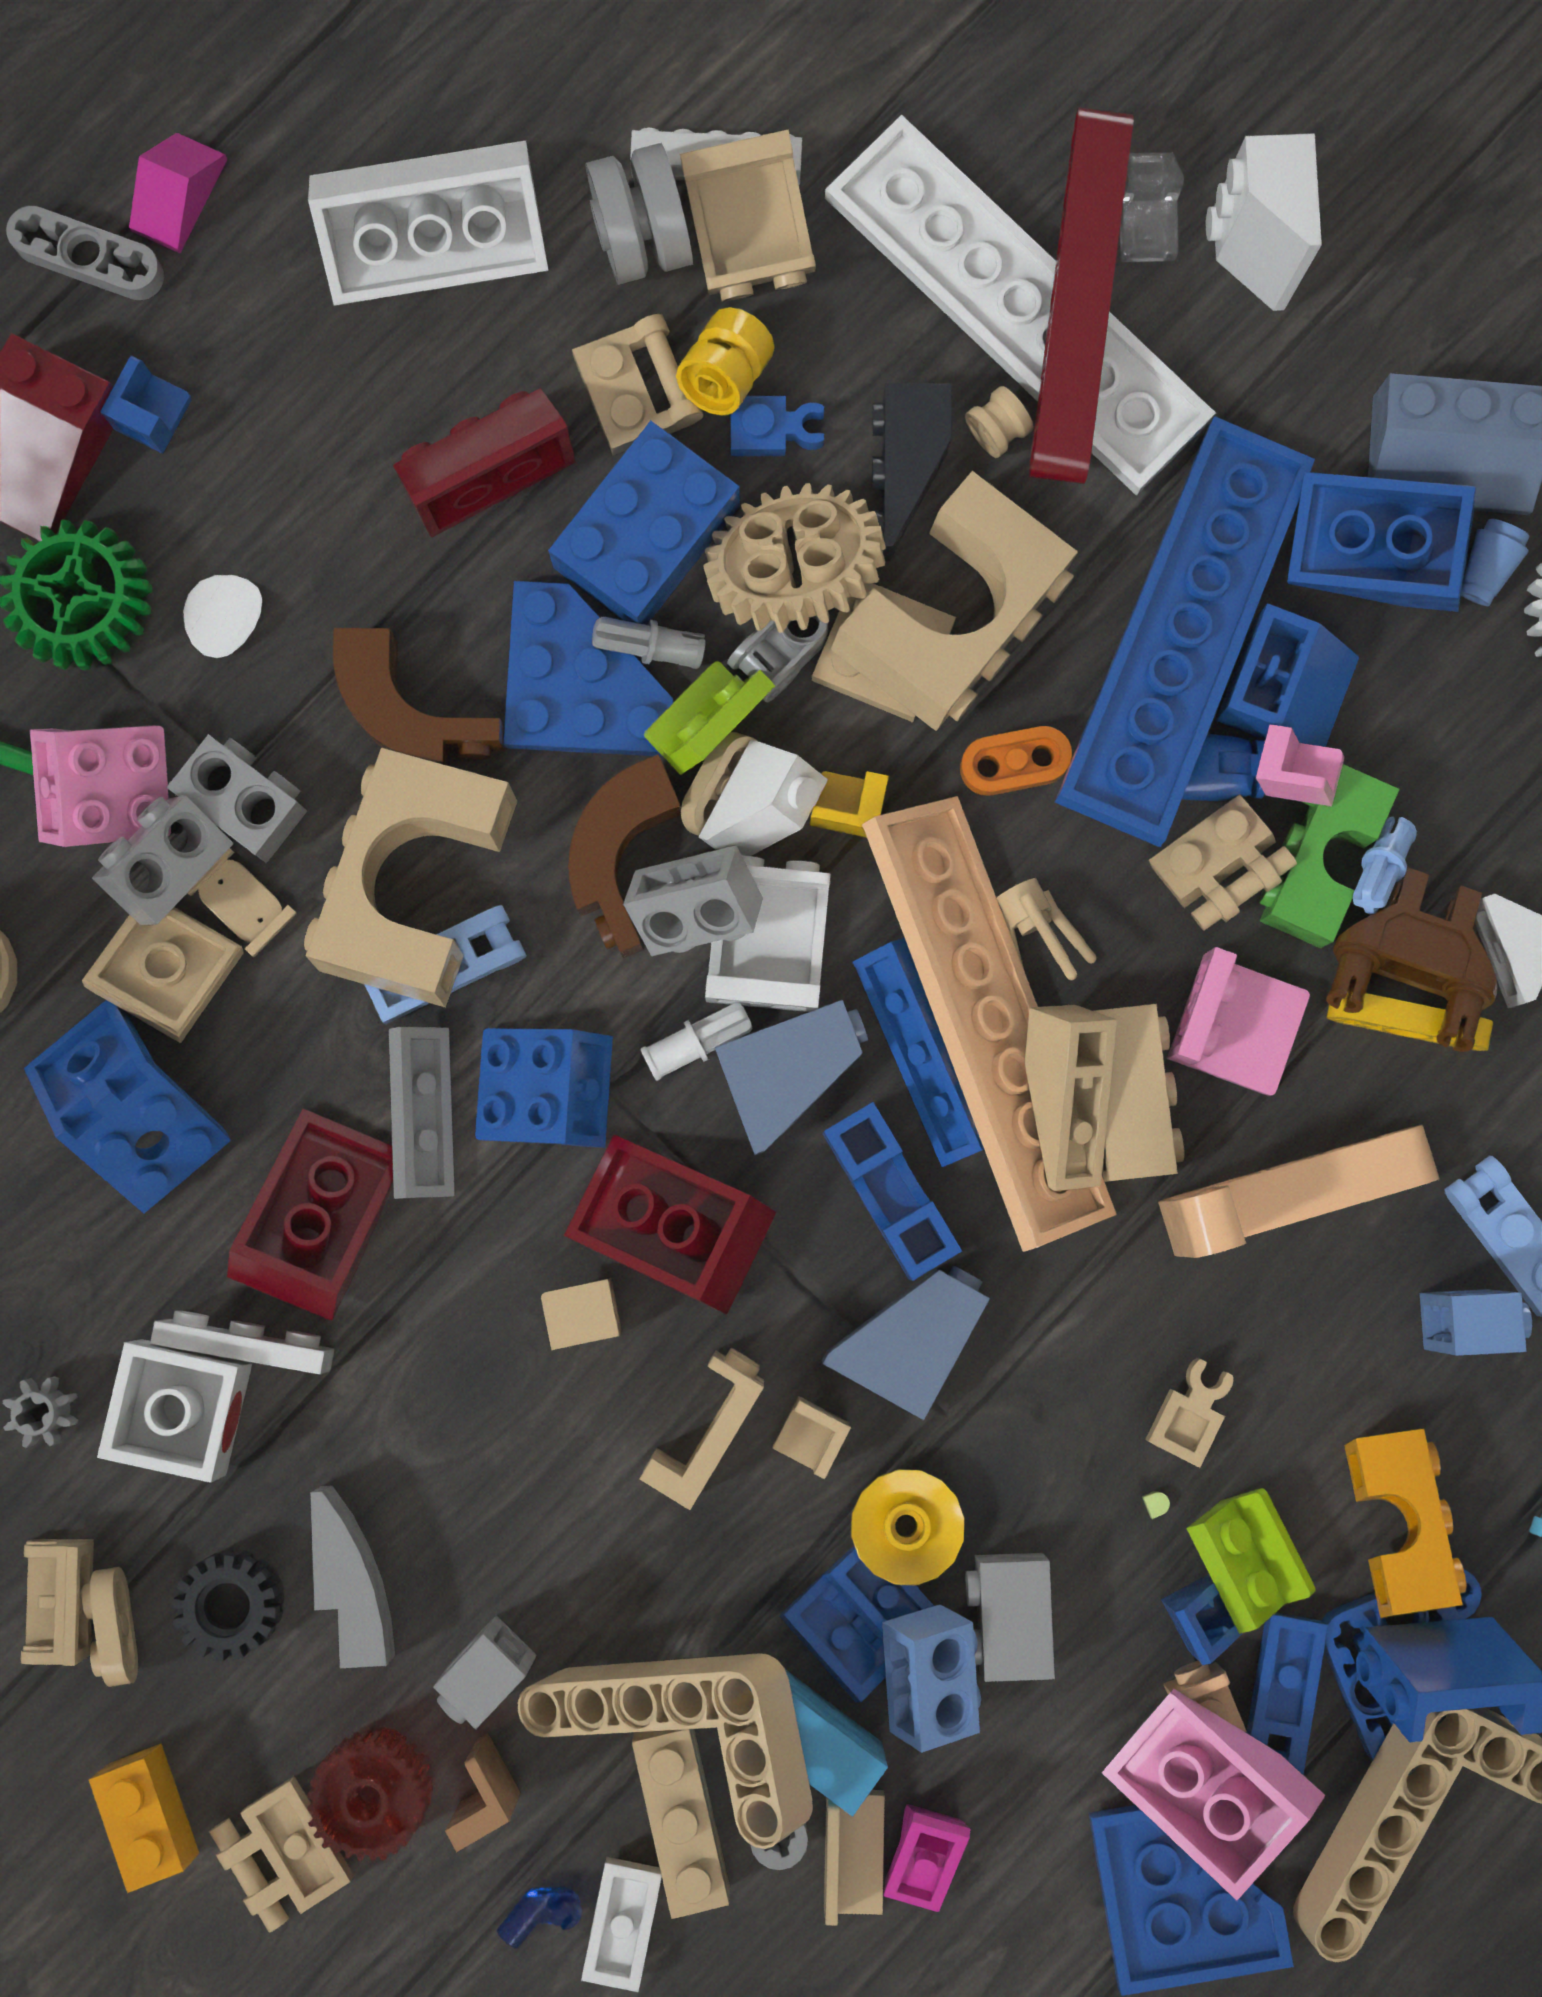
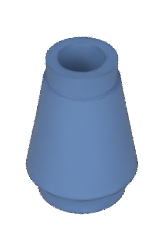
[1461,519,1530,606]

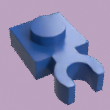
[731,396,824,456]

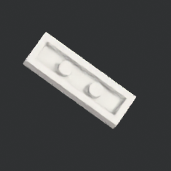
[150,1311,334,1374]

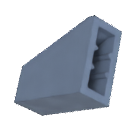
[715,1000,868,1156]
[821,1265,990,1420]

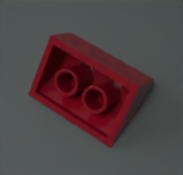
[393,388,576,538]

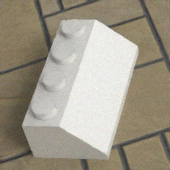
[308,141,548,305]

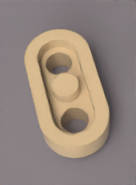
[681,732,757,836]
[82,1567,138,1687]

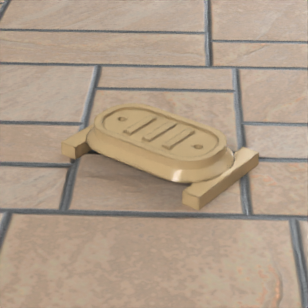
[188,848,297,957]

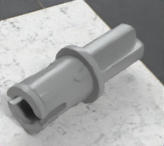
[592,617,705,669]

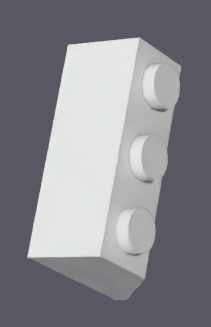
[1206,134,1322,311]

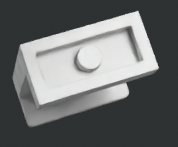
[705,855,831,1012]

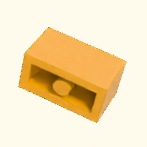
[89,1743,199,1893]

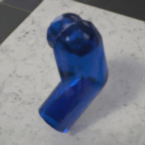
[496,1886,582,1949]

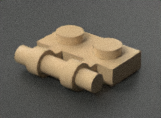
[1149,794,1297,931]
[209,1776,354,1932]

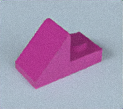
[883,1804,970,1912]

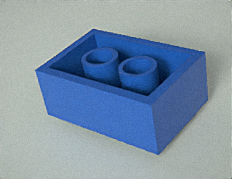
[548,420,740,625]

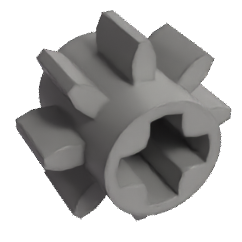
[2,1376,79,1448]

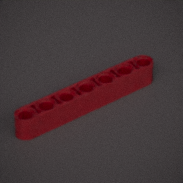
[1029,107,1134,484]

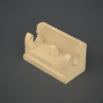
[21,1539,94,1666]

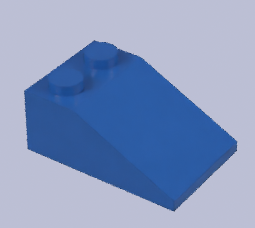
[1287,472,1476,612]

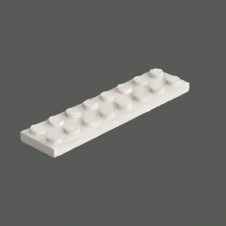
[825,115,1216,496]

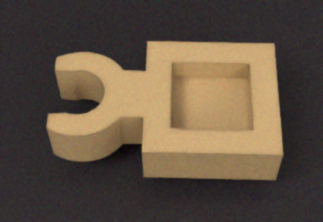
[1145,1358,1233,1468]

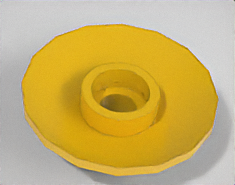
[851,1469,964,1585]

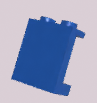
[1356,1617,1542,1743]

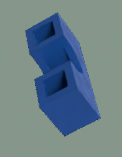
[822,1102,962,1281]

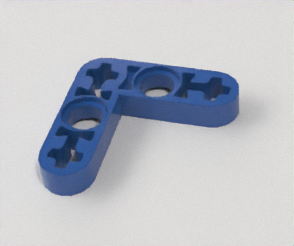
[1321,1569,1482,1761]

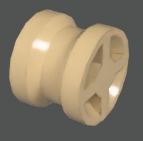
[965,386,1034,458]

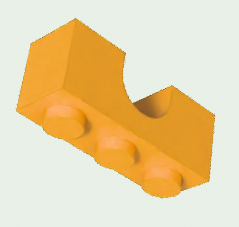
[1344,1429,1466,1618]

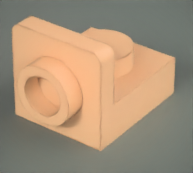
[1164,1661,1247,1732]

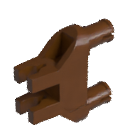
[1326,867,1497,1052]

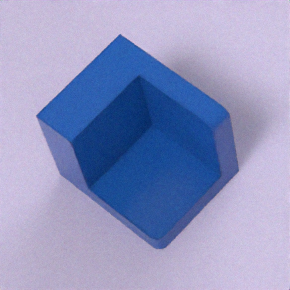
[100,356,191,454]

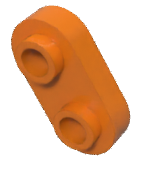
[960,726,1072,796]

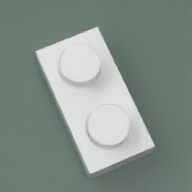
[581,1857,662,1992]

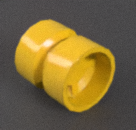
[676,307,775,416]

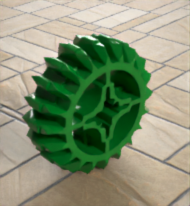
[0,519,153,670]

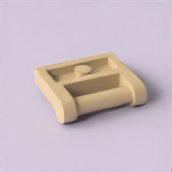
[572,314,703,455]

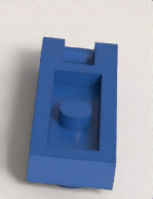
[1246,1612,1328,1774]

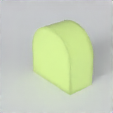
[1142,1491,1170,1519]

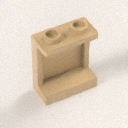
[680,129,816,302]
[640,1348,764,1510]

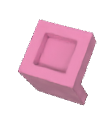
[1256,724,1344,806]

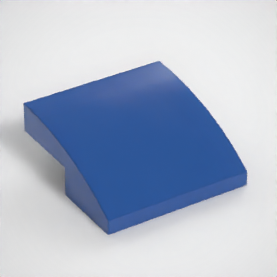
[779,1546,934,1702]

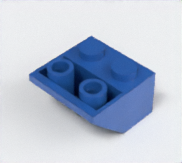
[1215,603,1359,747]

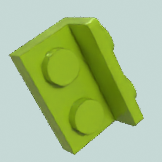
[644,661,775,775]
[1186,1488,1316,1634]

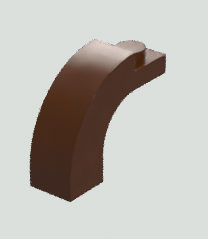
[333,628,505,766]
[568,754,681,958]

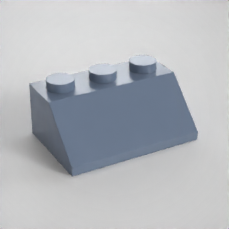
[1368,373,1542,515]

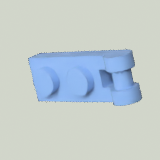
[364,905,527,1024]
[1444,1155,1542,1316]

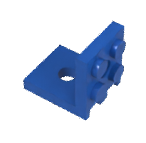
[24,1000,231,1213]

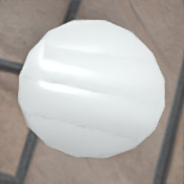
[183,575,262,658]

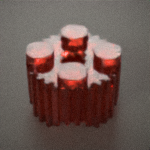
[307,1727,433,1861]

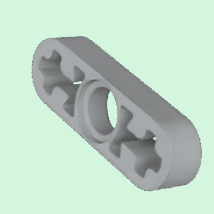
[6,206,164,300]

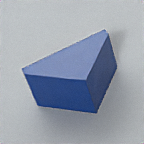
[1161,1574,1243,1665]

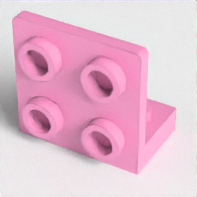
[30,725,171,847]
[1167,947,1310,1096]

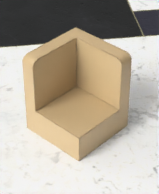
[541,1278,622,1350]
[772,1396,851,1479]

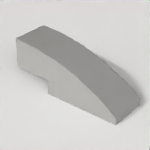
[310,1485,395,1668]

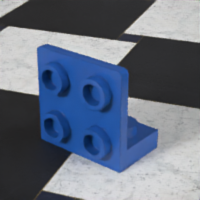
[475,1028,613,1148]

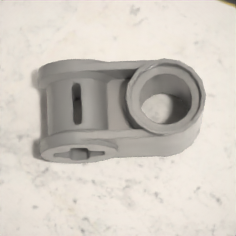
[727,616,829,702]

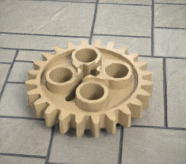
[703,483,886,633]

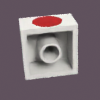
[97,1339,252,1483]

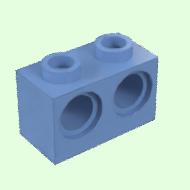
[1419,1289,1532,1356]
[882,1604,981,1753]

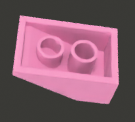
[1102,1689,1325,1900]

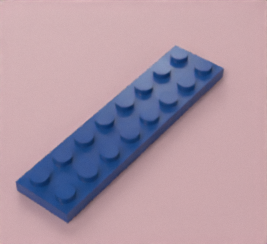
[1055,416,1315,847]

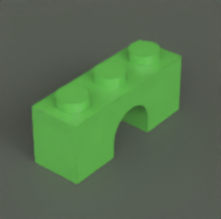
[1258,764,1399,948]

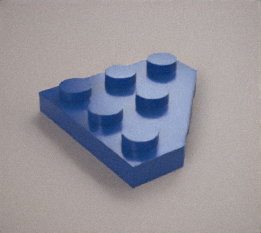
[503,581,673,757]
[1088,1805,1294,1996]

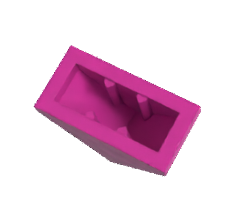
[129,133,227,253]

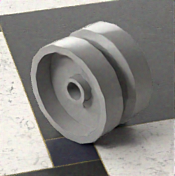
[585,142,693,285]

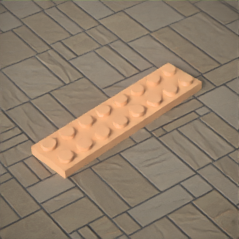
[862,796,1117,1252]

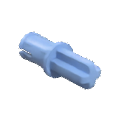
[1353,817,1417,914]

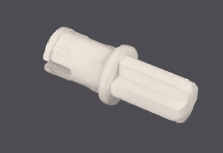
[640,1003,752,1081]

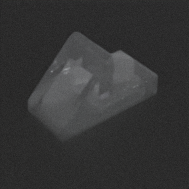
[1120,153,1184,262]

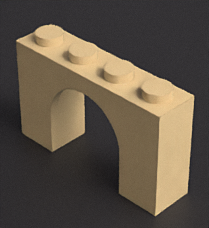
[831,471,1078,731]
[304,748,517,1008]

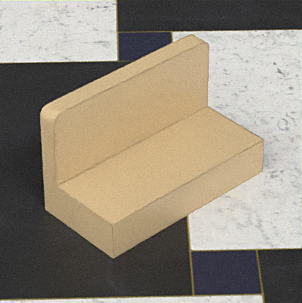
[824,1790,885,1926]

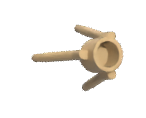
[997,878,1097,980]

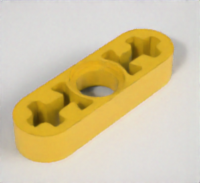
[1327,991,1493,1051]

